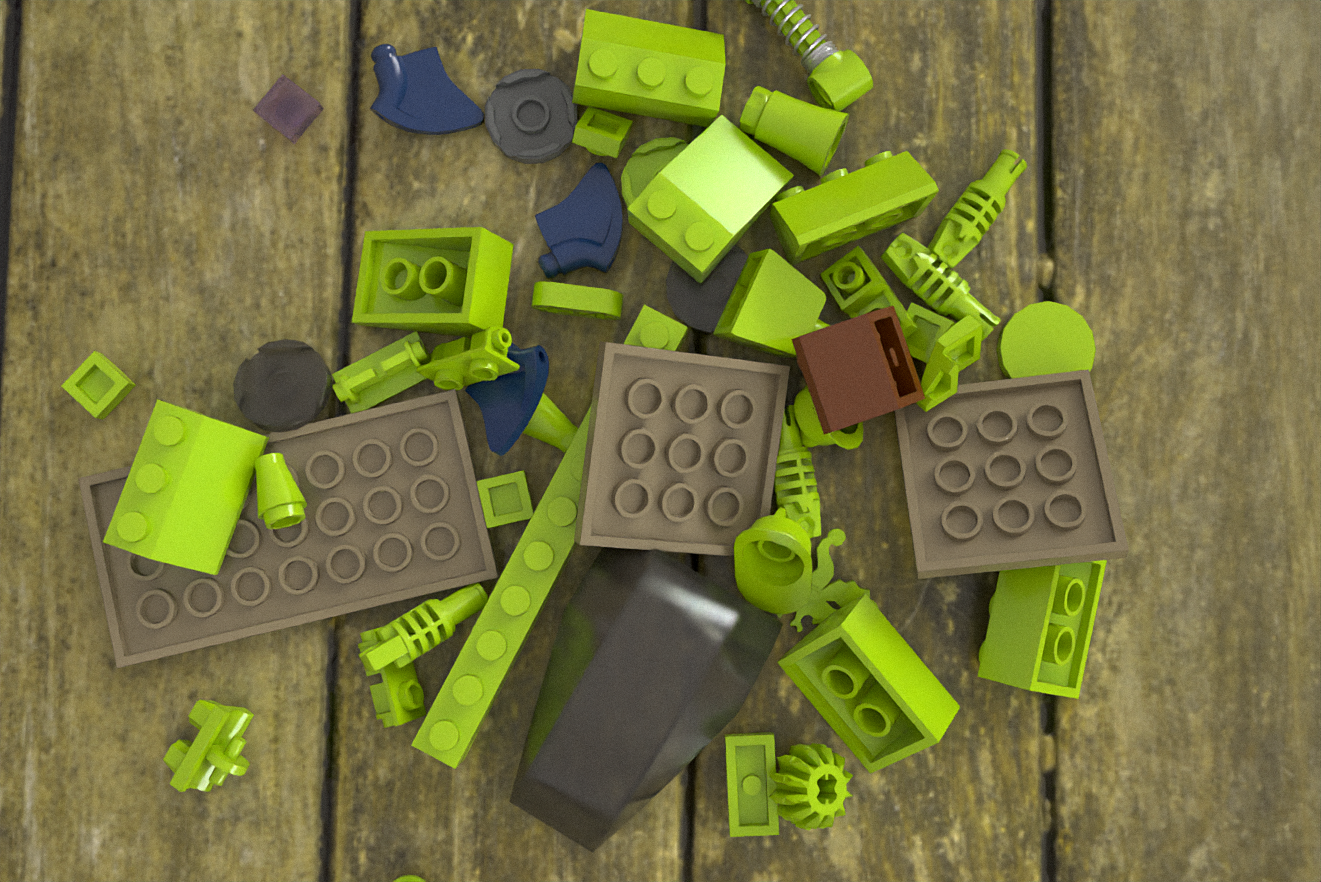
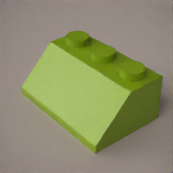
[572,9,726,127]
[769,151,939,266]
[103,399,269,575]
[977,560,1107,699]
[777,594,960,774]

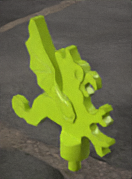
[777,528,879,632]

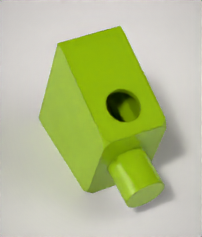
[713,249,831,358]

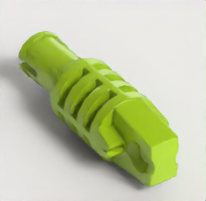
[928,149,1027,269]
[881,232,1001,341]
[773,405,821,538]
[358,582,488,672]

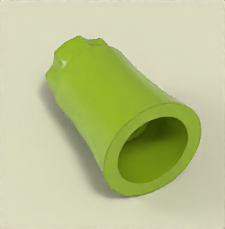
[739,86,849,176]

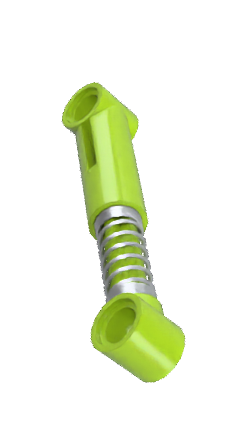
[745,0,873,112]

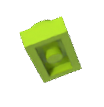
[724,732,779,837]

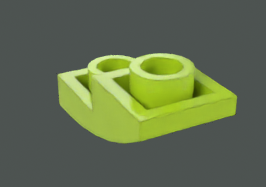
[820,246,918,338]

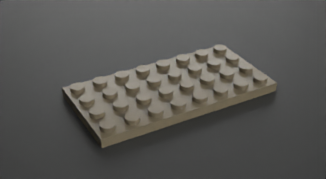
[78,389,500,668]

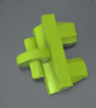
[163,699,254,792]

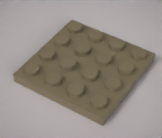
[574,341,790,556]
[894,369,1129,579]

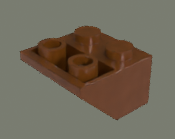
[791,305,925,434]

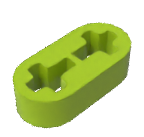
[531,281,624,320]

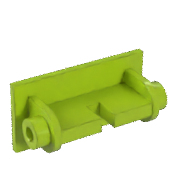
[416,326,520,391]
[332,331,431,414]
[358,627,427,728]

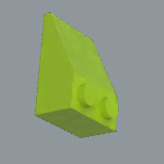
[627,115,794,284]
[352,227,514,337]

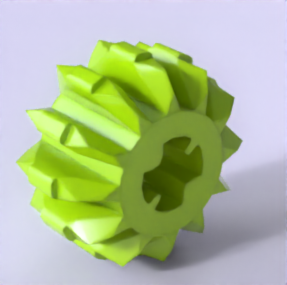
[769,743,853,830]

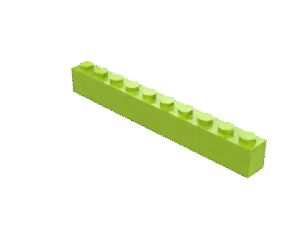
[411,305,688,769]

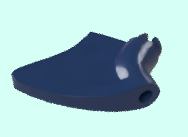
[370,44,484,135]
[535,162,623,279]
[465,342,549,456]

